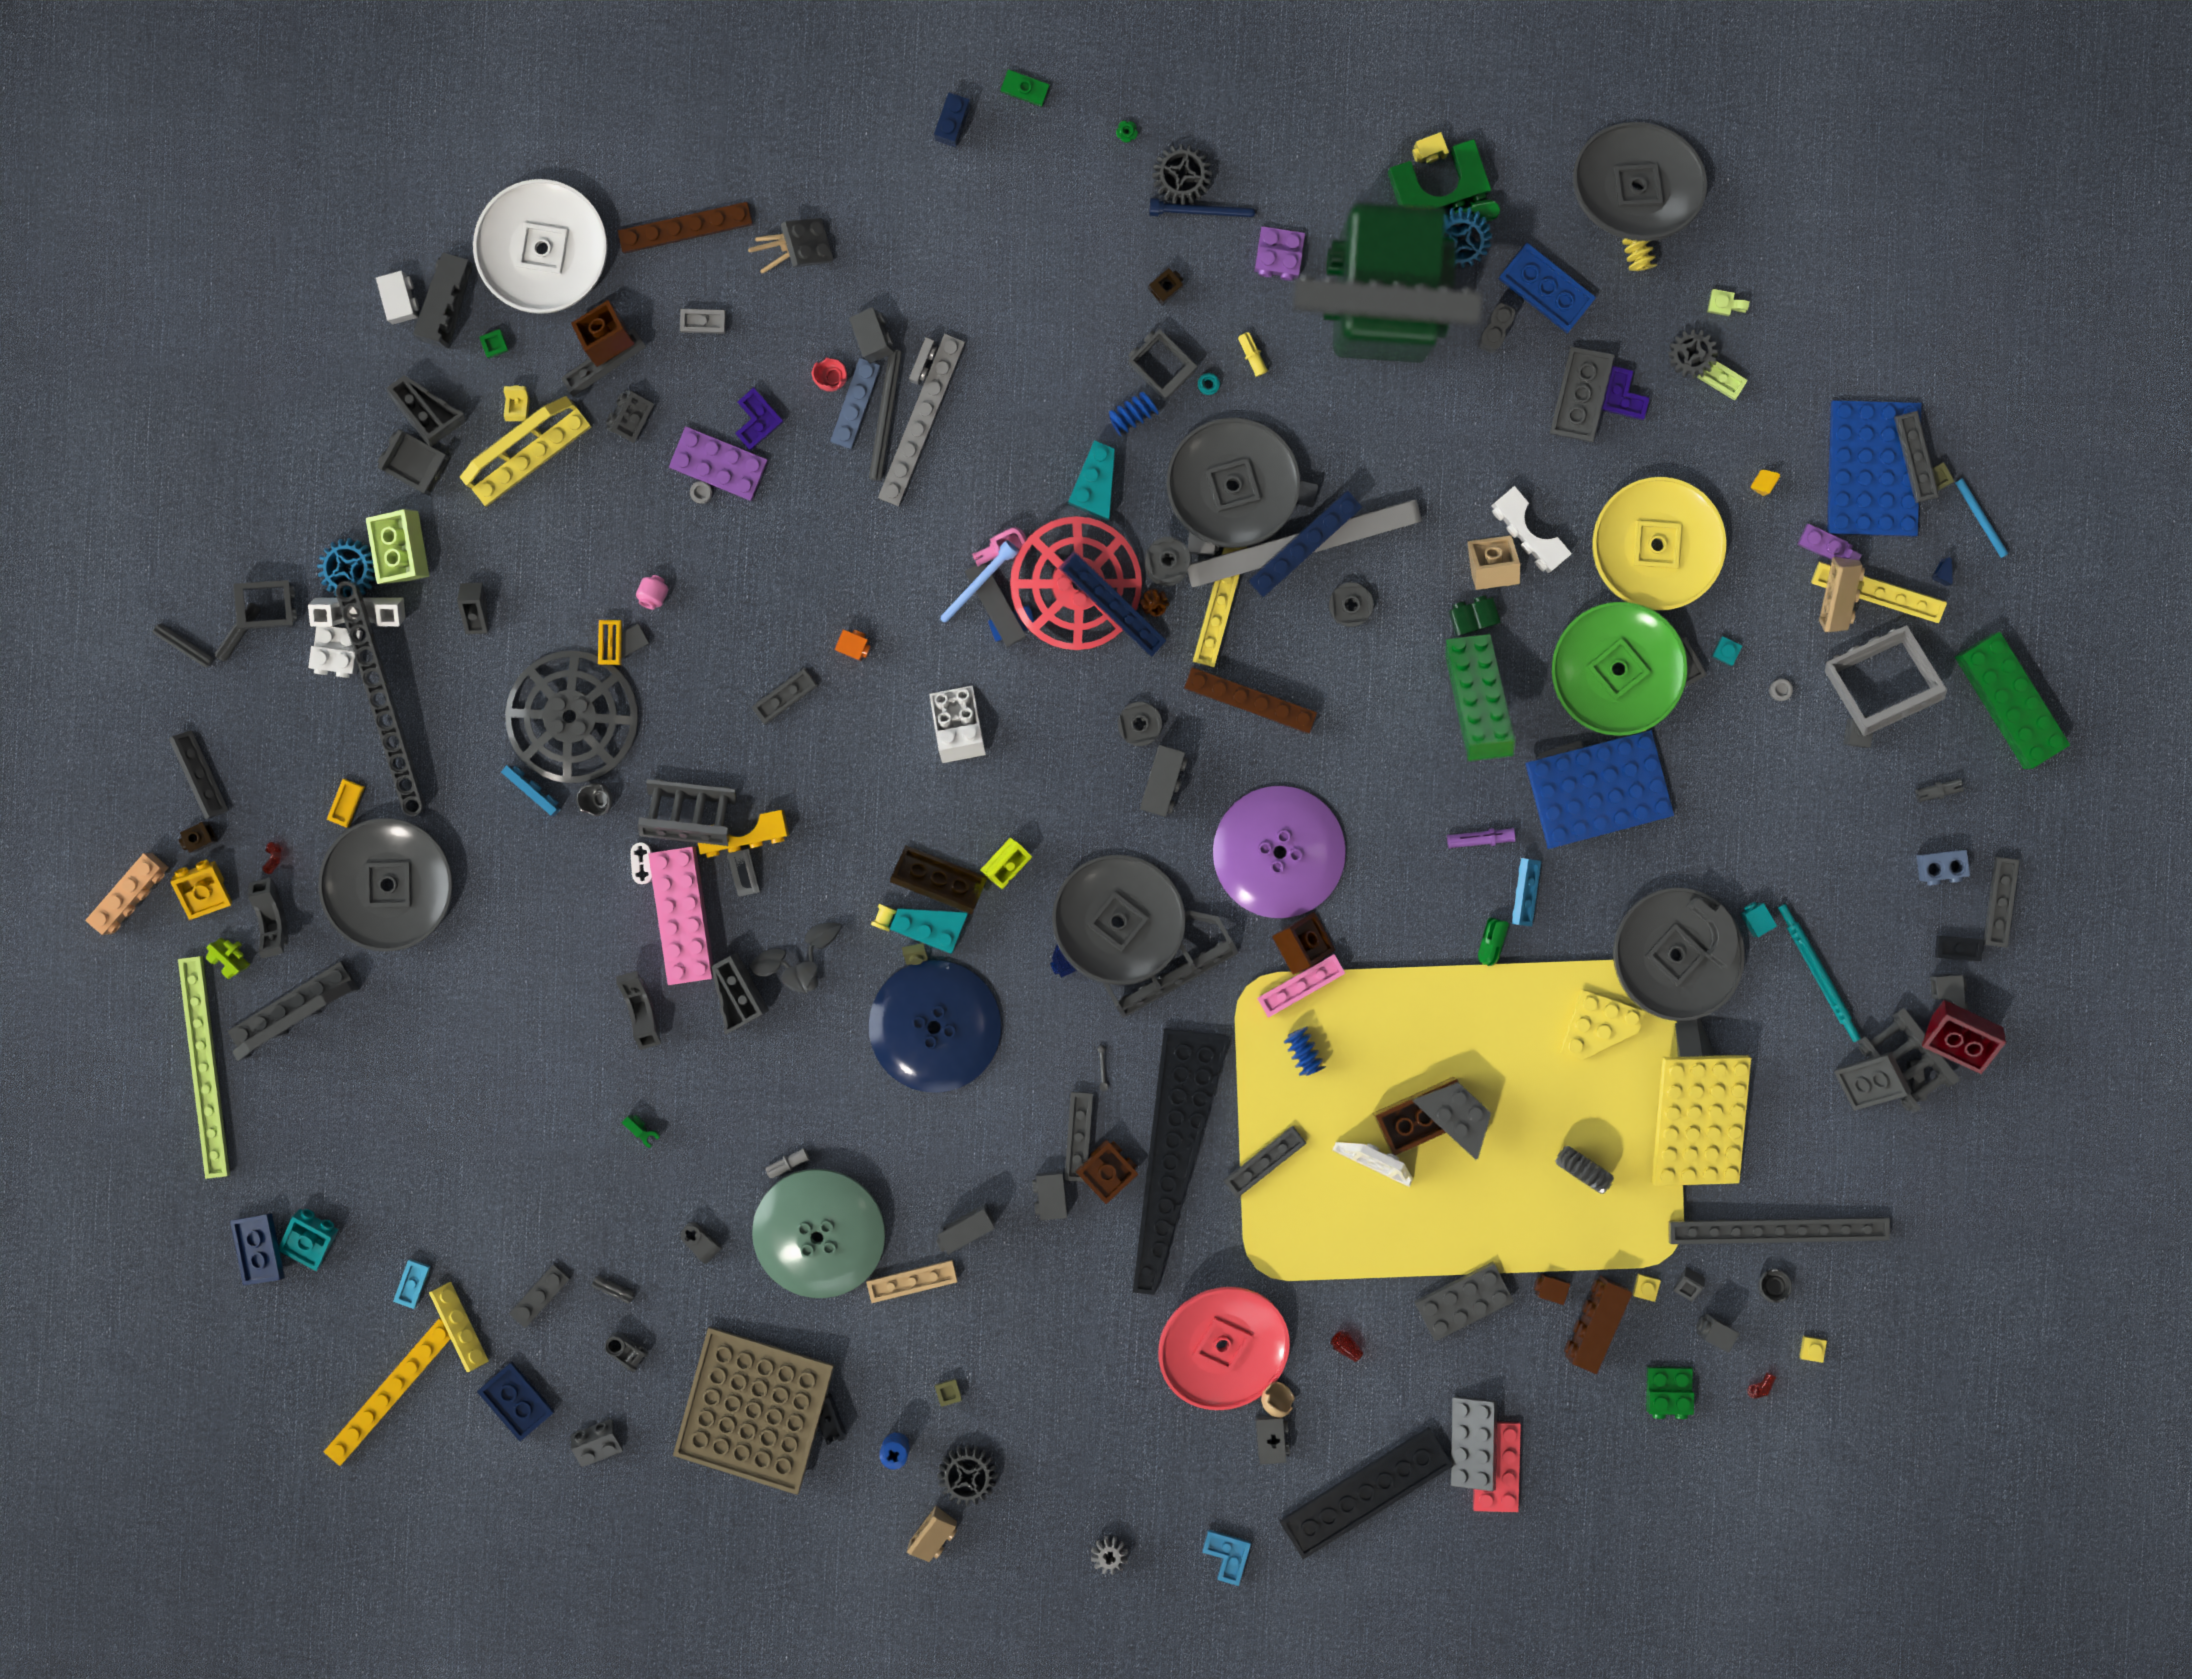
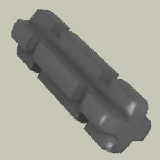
[592,1276,635,1304]

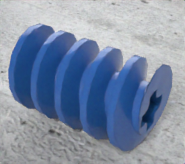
[1109,392,1159,437]
[1284,1026,1326,1076]
[879,1433,910,1470]

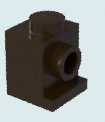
[1148,268,1184,306]
[179,821,218,853]

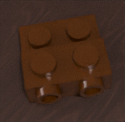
[1075,1139,1138,1204]

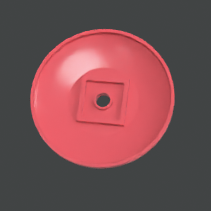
[1158,1287,1290,1410]

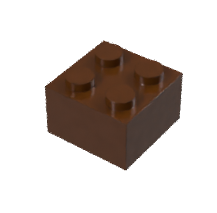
[571,300,634,367]

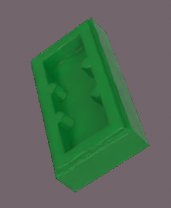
[1000,70,1050,107]

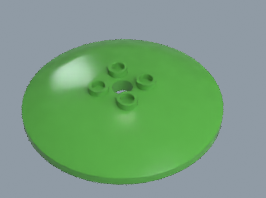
[1552,602,1687,736]

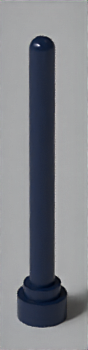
[1149,198,1256,217]

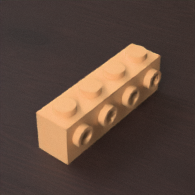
[85,853,169,935]

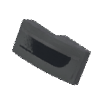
[727,849,760,897]

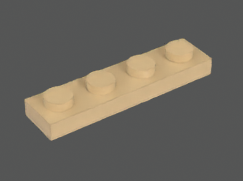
[866,1259,958,1303]

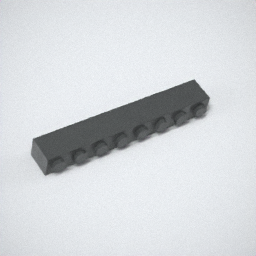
[1292,276,1482,326]

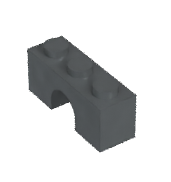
[1930,974,1969,1011]

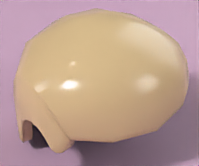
[1261,1381,1295,1418]

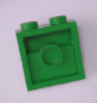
[1646,1367,1694,1419]

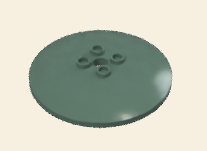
[752,1169,885,1298]

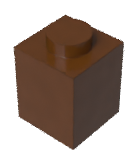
[1534,1273,1570,1305]

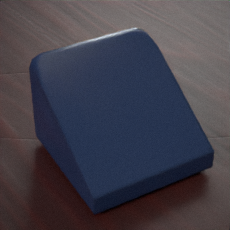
[1932,557,1953,586]

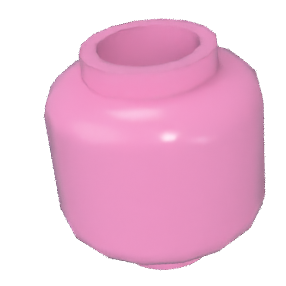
[636,575,669,610]

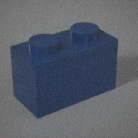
[934,92,971,148]

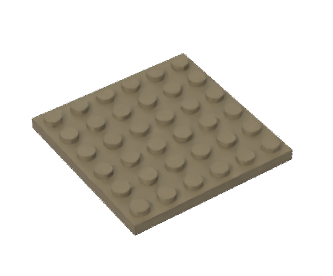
[673,1327,835,1495]

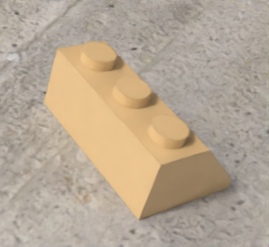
[1819,557,1865,632]

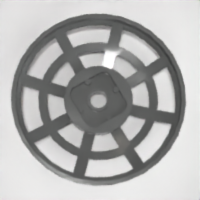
[505,651,639,783]

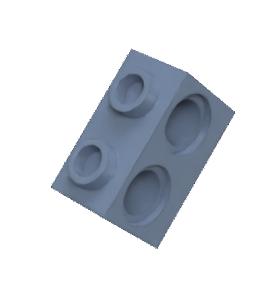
[1916,850,1970,885]

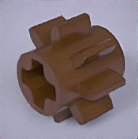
[1140,589,1169,617]

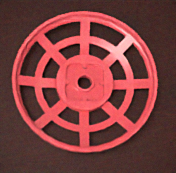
[1010,516,1142,650]

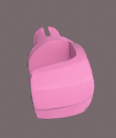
[972,527,1031,567]

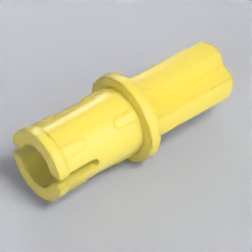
[1238,332,1268,377]

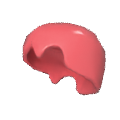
[811,358,848,392]

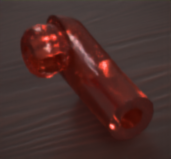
[262,842,282,874]
[1747,1372,1777,1399]

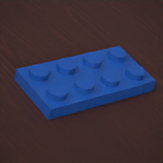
[1498,243,1596,333]

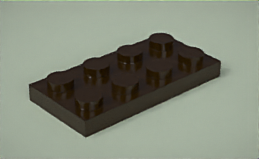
[890,845,988,914]

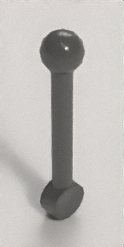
[1097,1045,1108,1091]

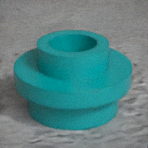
[1198,373,1220,395]

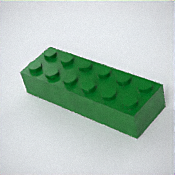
[1954,632,2070,769]
[1445,634,1515,761]

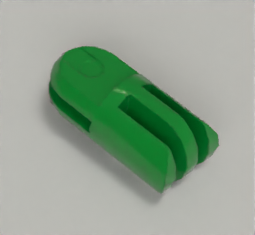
[1454,199,1500,224]
[1478,917,1509,966]

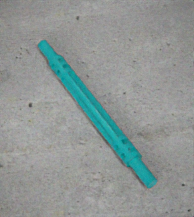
[1778,903,1861,1042]

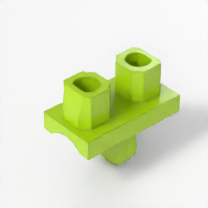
[206,937,250,979]

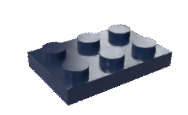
[230,1213,285,1286]
[477,1362,555,1442]

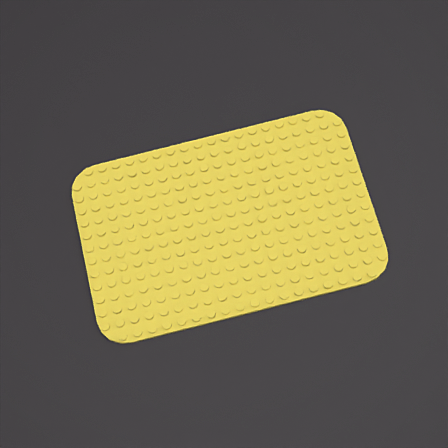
[1234,960,1684,1281]

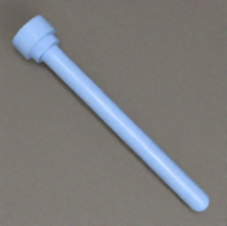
[941,540,1019,622]

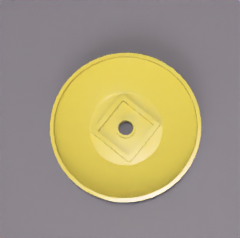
[1592,477,1726,611]

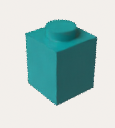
[1740,901,1777,937]

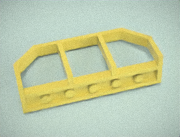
[460,396,592,507]

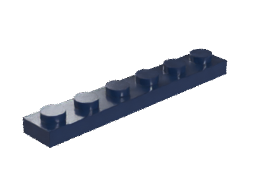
[1247,491,1362,597]
[1059,552,1166,657]

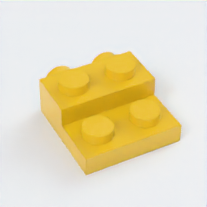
[170,860,232,920]

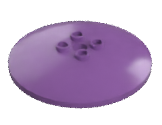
[1213,786,1345,918]

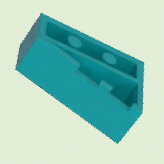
[1068,440,1115,522]
[890,908,968,954]

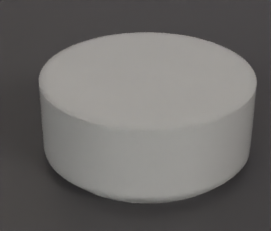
[690,481,713,504]
[1769,679,1793,701]

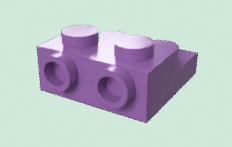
[1254,226,1305,281]

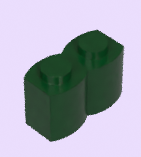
[1448,595,1501,637]

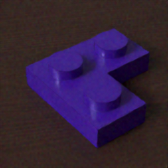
[1602,366,1650,420]
[735,388,783,451]

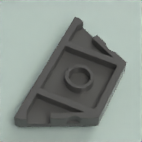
[1412,1082,1491,1160]

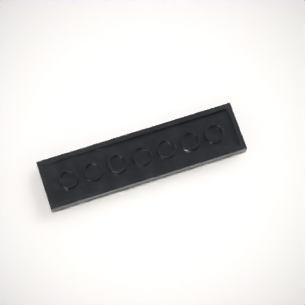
[1279,1427,1453,1560]

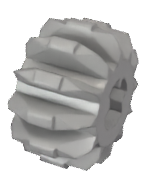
[1091,1536,1128,1575]

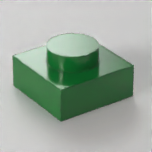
[479,329,509,359]

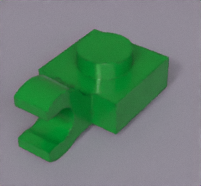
[622,1114,660,1148]

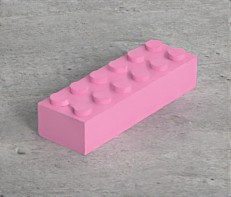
[648,847,714,985]

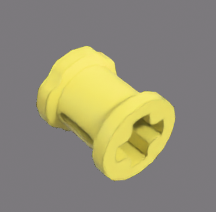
[871,904,897,931]

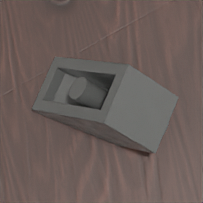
[457,582,488,634]

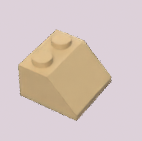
[1468,536,1520,590]
[907,1506,957,1562]

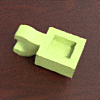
[1707,289,1750,316]

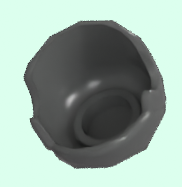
[576,783,613,816]
[1758,1269,1792,1303]

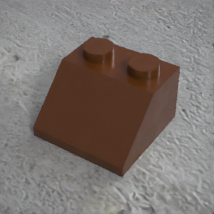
[1272,912,1335,975]

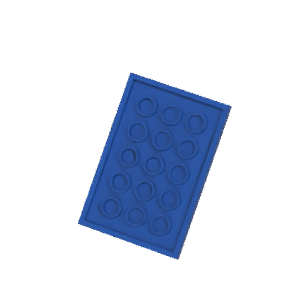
[1827,401,1922,537]
[1525,730,1674,849]

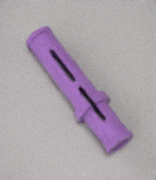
[1447,828,1515,849]

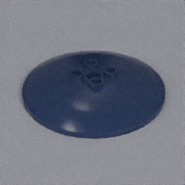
[869,960,1001,1093]

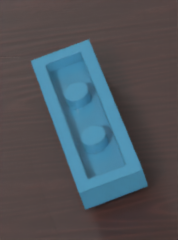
[501,765,561,816]
[1512,858,1541,927]

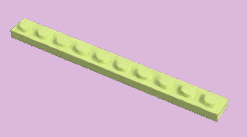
[178,956,230,1179]

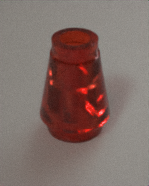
[1330,1330,1363,1362]

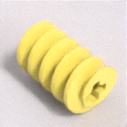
[1622,239,1657,271]

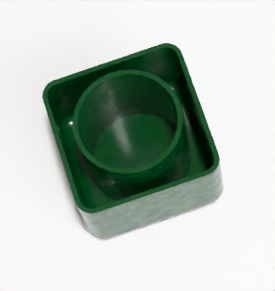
[1323,203,1456,363]

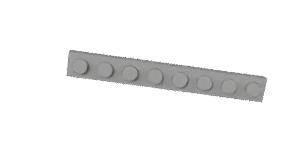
[878,334,965,507]

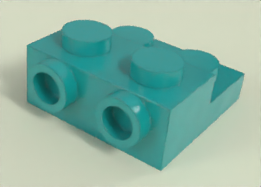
[279,1209,339,1271]

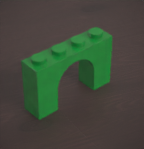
[1388,139,1491,210]

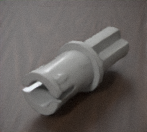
[765,1148,810,1178]

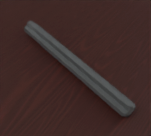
[869,349,902,481]

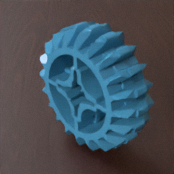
[1443,207,1492,268]
[317,538,376,598]

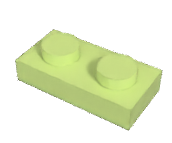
[1697,361,1748,400]

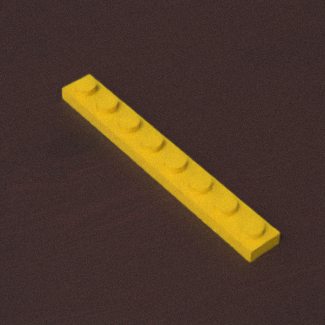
[323,1317,451,1466]

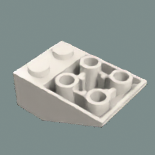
[929,685,986,763]

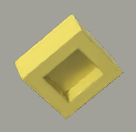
[1632,1274,1661,1302]
[1799,1336,1827,1363]

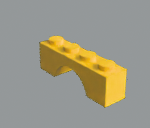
[698,810,789,858]

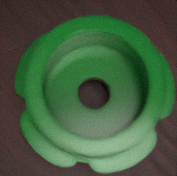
[1116,121,1138,143]

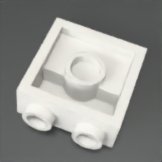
[308,626,363,678]

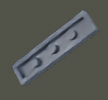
[830,358,881,450]

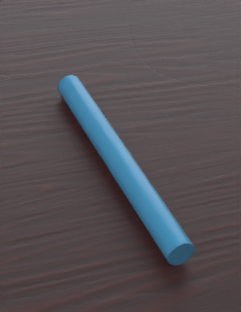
[1955,478,2009,558]

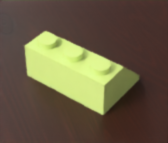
[366,509,429,584]

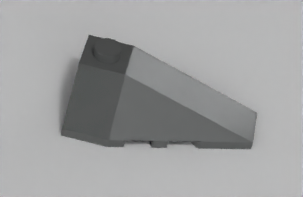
[1675,1018,1716,1057]

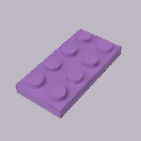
[669,426,768,502]

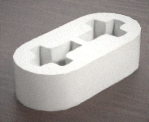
[630,842,652,884]

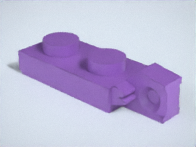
[1797,524,1861,561]

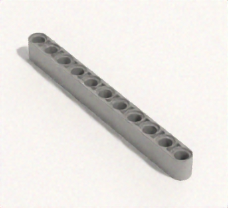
[1187,499,1422,587]

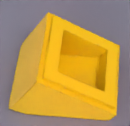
[1751,470,1780,496]

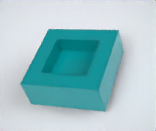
[1711,636,1742,666]

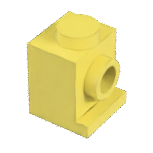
[1412,132,1449,164]

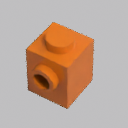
[835,630,871,661]

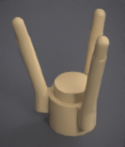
[748,233,790,273]

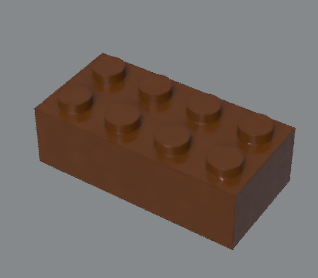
[1373,1077,1459,1155]
[1564,1275,1632,1375]

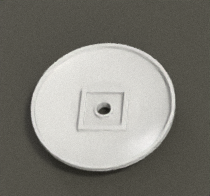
[473,179,607,314]

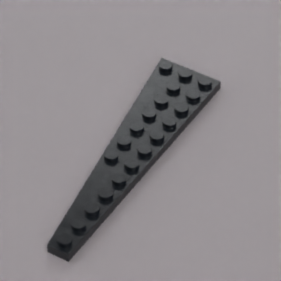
[1133,1028,1230,1295]

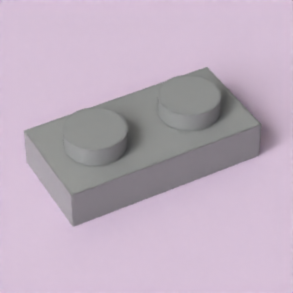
[680,309,726,334]
[909,337,937,385]

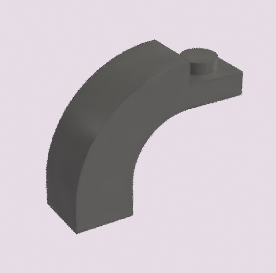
[248,877,288,958]
[616,971,661,1050]

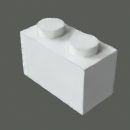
[376,271,419,324]

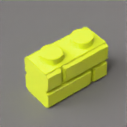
[980,838,1032,889]

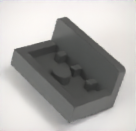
[571,1419,623,1467]

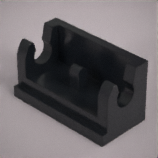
[819,1393,847,1445]

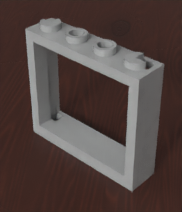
[1825,625,1947,736]

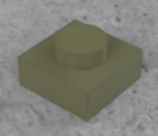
[1932,462,1954,491]
[902,943,928,965]
[935,1378,962,1407]

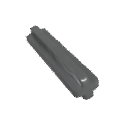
[215,603,261,661]
[153,624,213,668]

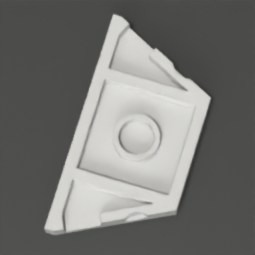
[1332,1142,1413,1187]

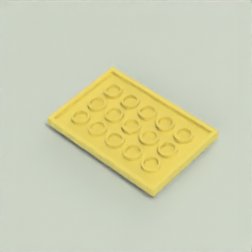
[1652,1055,1751,1186]

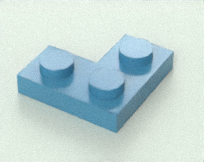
[1202,1529,1251,1586]

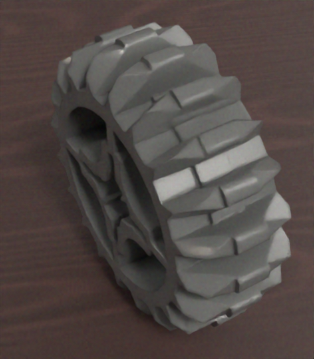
[1152,144,1212,205]
[1555,1146,1614,1194]
[937,1445,997,1506]

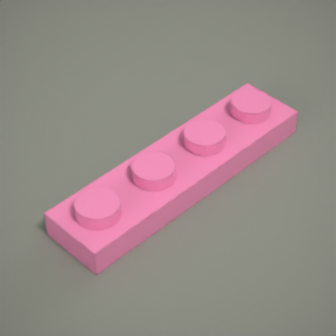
[1257,954,1345,1018]

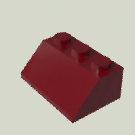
[1922,1000,2006,1074]

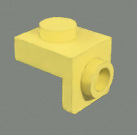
[504,385,530,421]

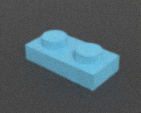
[393,1259,431,1309]

